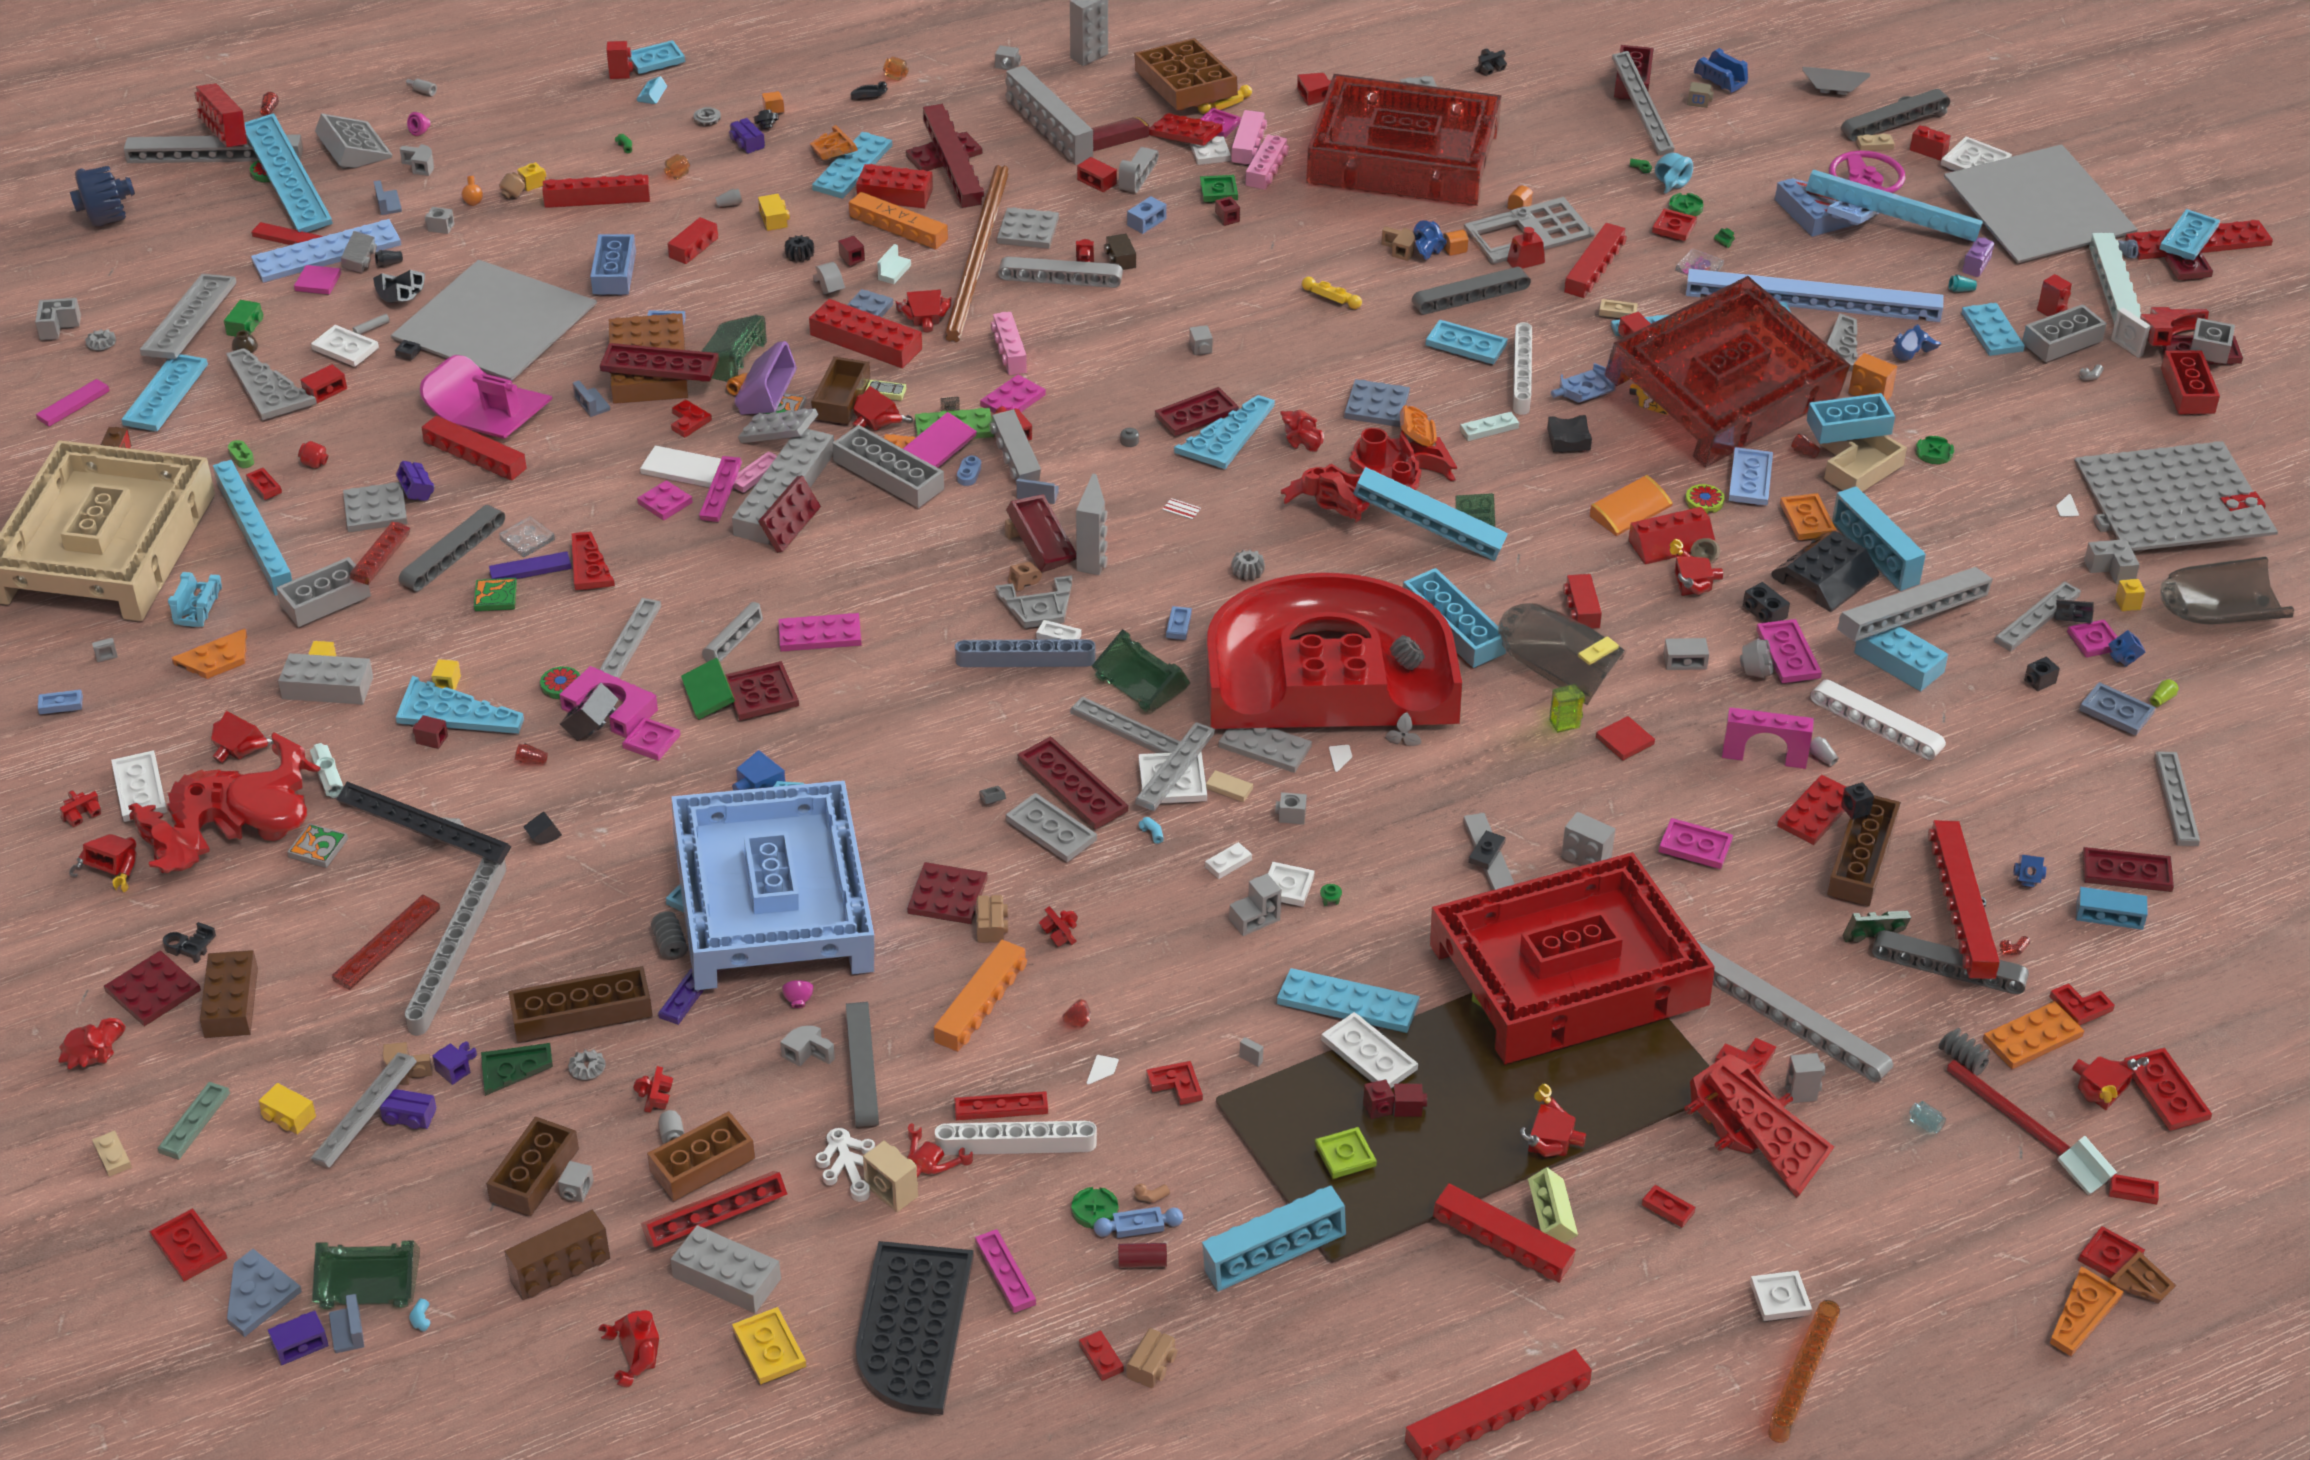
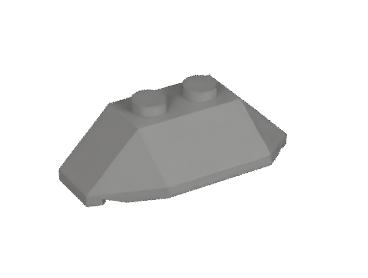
[1802,67,1871,95]

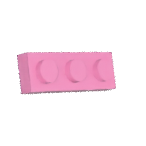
[733,451,777,493]

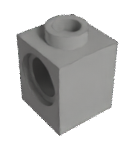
[995,45,1021,70]
[425,207,454,234]
[1275,792,1307,824]
[558,1161,594,1203]

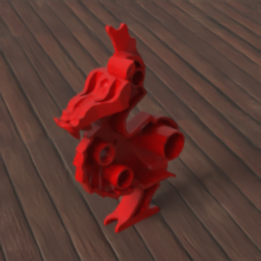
[1281,428,1457,523]
[128,732,321,873]

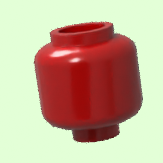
[298,441,329,469]

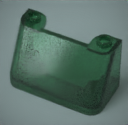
[701,314,767,382]
[1092,629,1191,712]
[312,1240,420,1309]

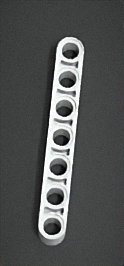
[1513,322,1532,415]
[1810,679,1946,760]
[935,1121,1097,1155]

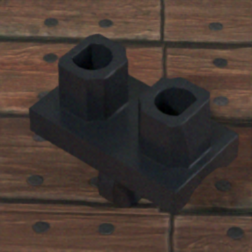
[1475,48,1507,76]
[2055,599,2094,623]

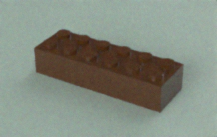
[1827,795,1901,906]
[508,966,653,1042]

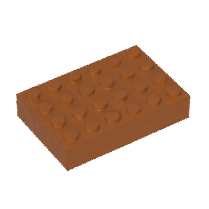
[1134,38,1238,110]
[609,313,688,404]

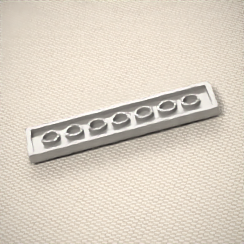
[140,274,236,359]

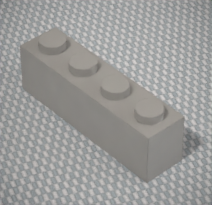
[989,409,1041,481]

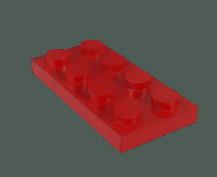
[1149,113,1223,146]
[1777,774,1846,845]
[2124,1047,2212,1131]

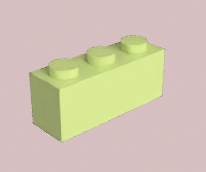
[1528,1167,1578,1243]

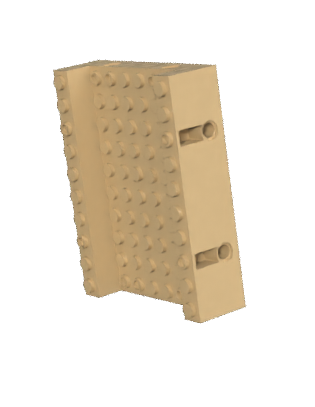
[0,440,215,621]

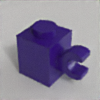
[432,1041,477,1085]

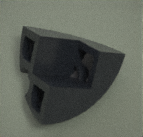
[373,270,425,303]

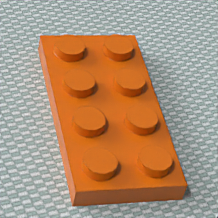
[1983,1001,2084,1069]

